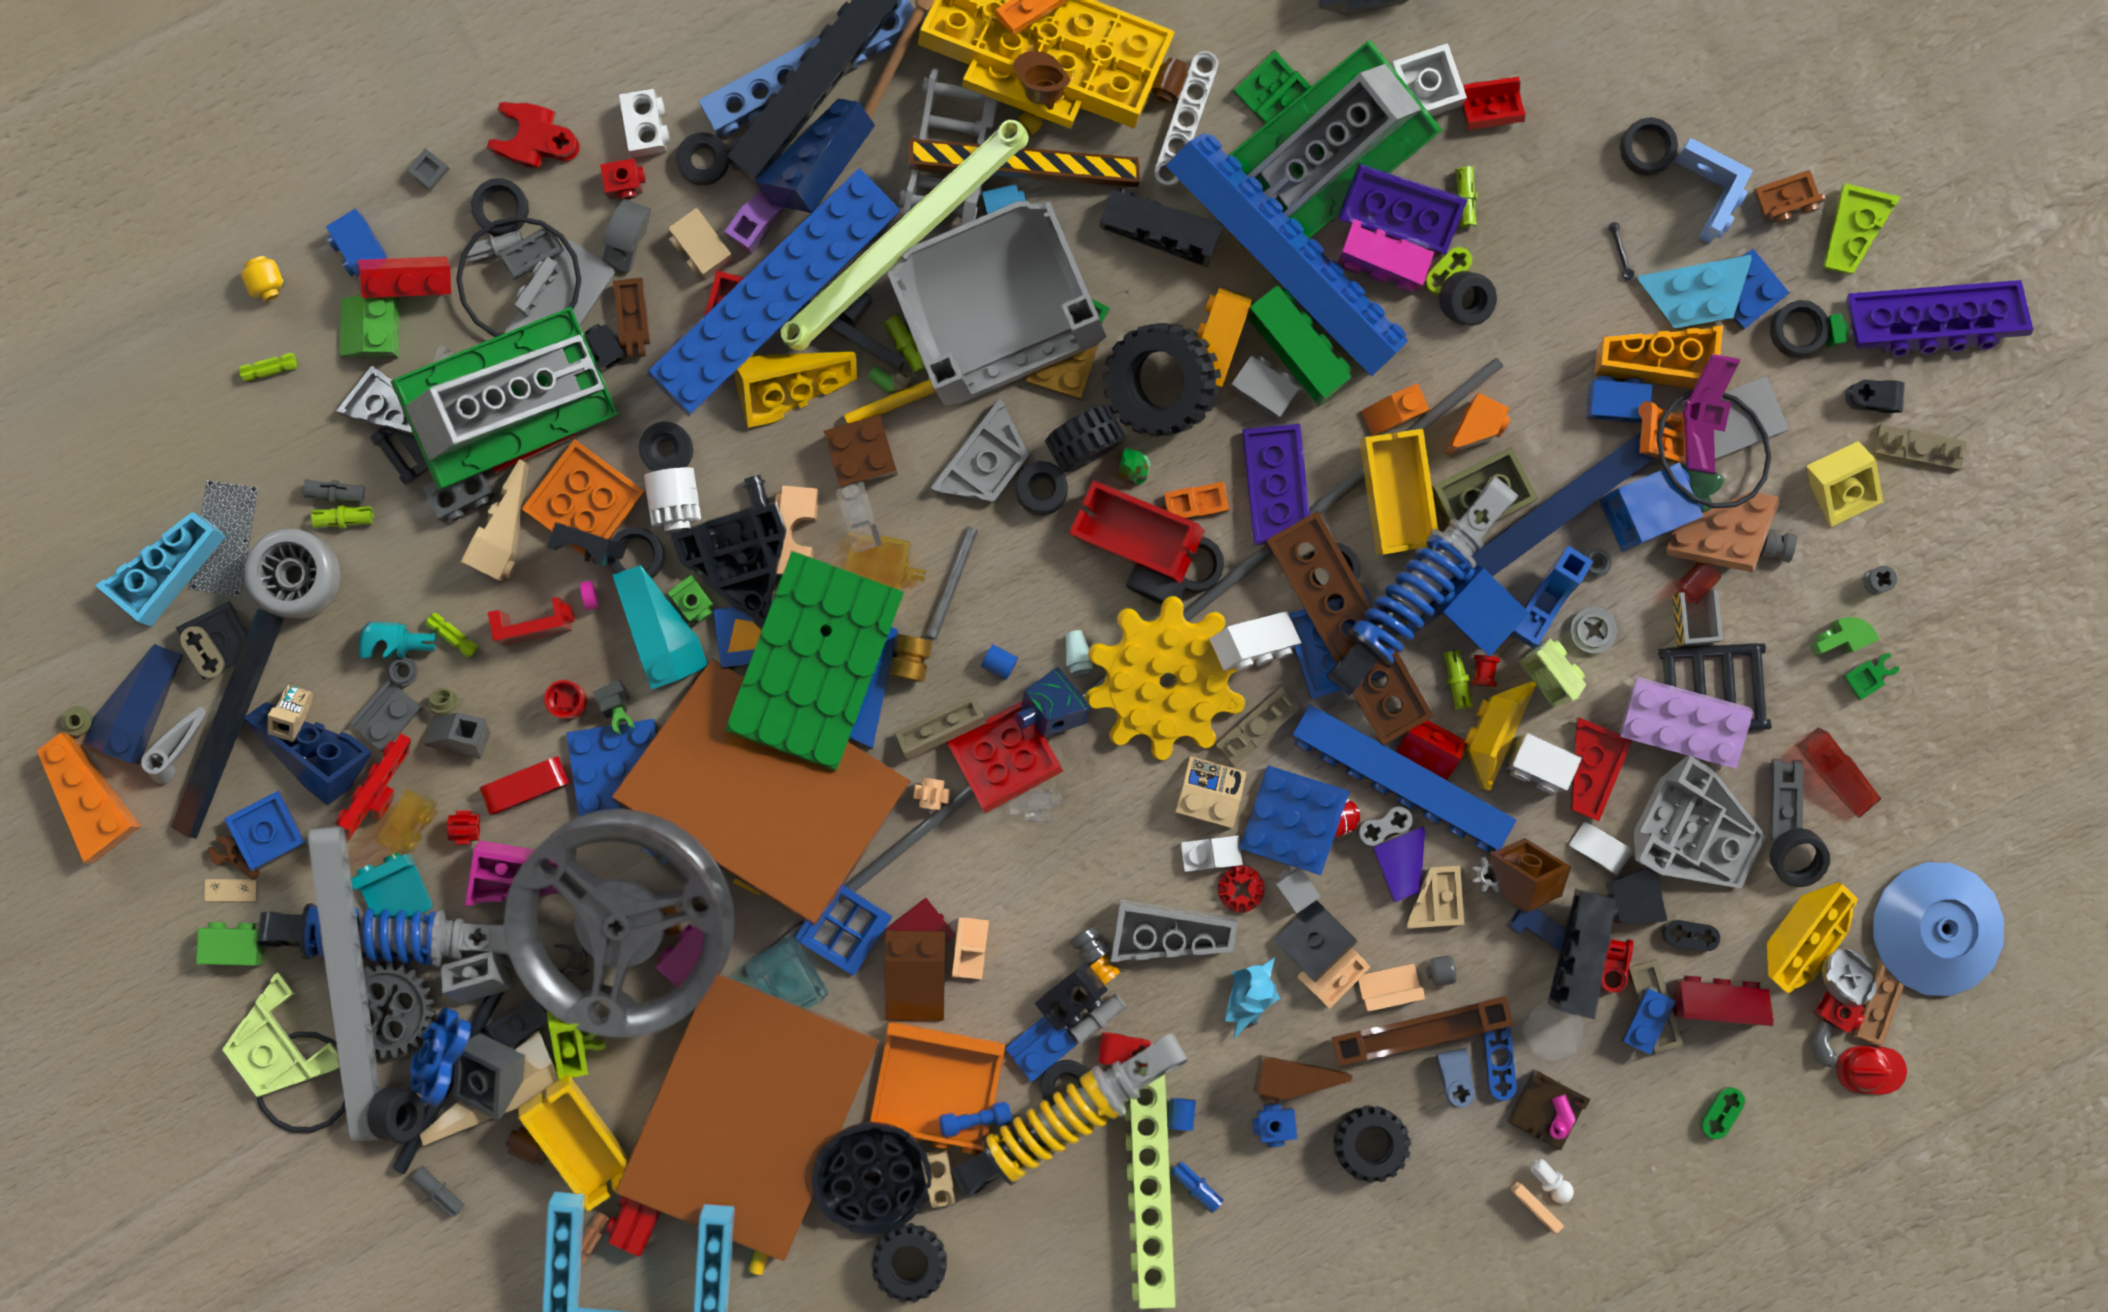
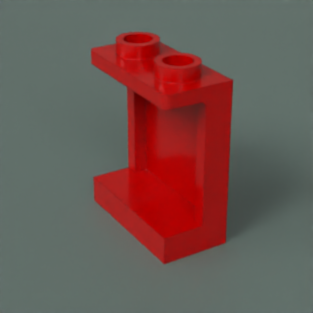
[487,597,575,646]

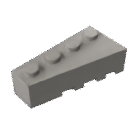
[1111,899,1238,962]

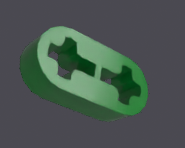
[1700,1087,1745,1139]

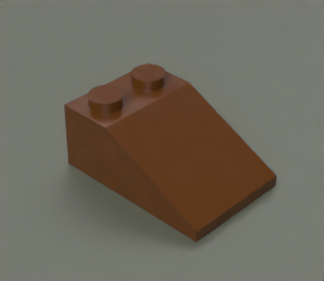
[885,930,946,1020]
[1253,1055,1353,1103]

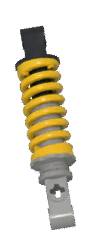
[951,1034,1188,1199]

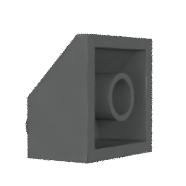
[453,1033,525,1120]

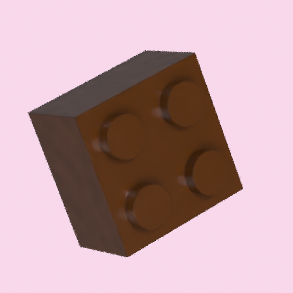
[824,414,898,491]

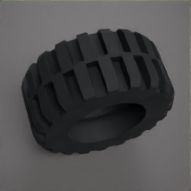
[1103,323,1221,437]

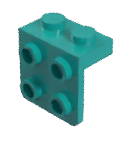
[351,851,433,919]

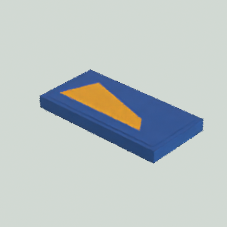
[713,601,824,668]

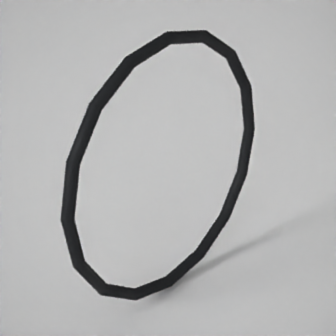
[456,216,582,337]
[1656,390,1772,509]

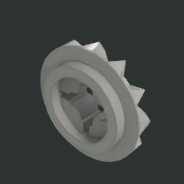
[1570,607,1617,653]

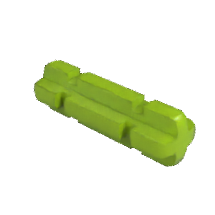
[239,353,298,382]
[425,613,478,658]

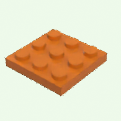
[522,439,646,562]

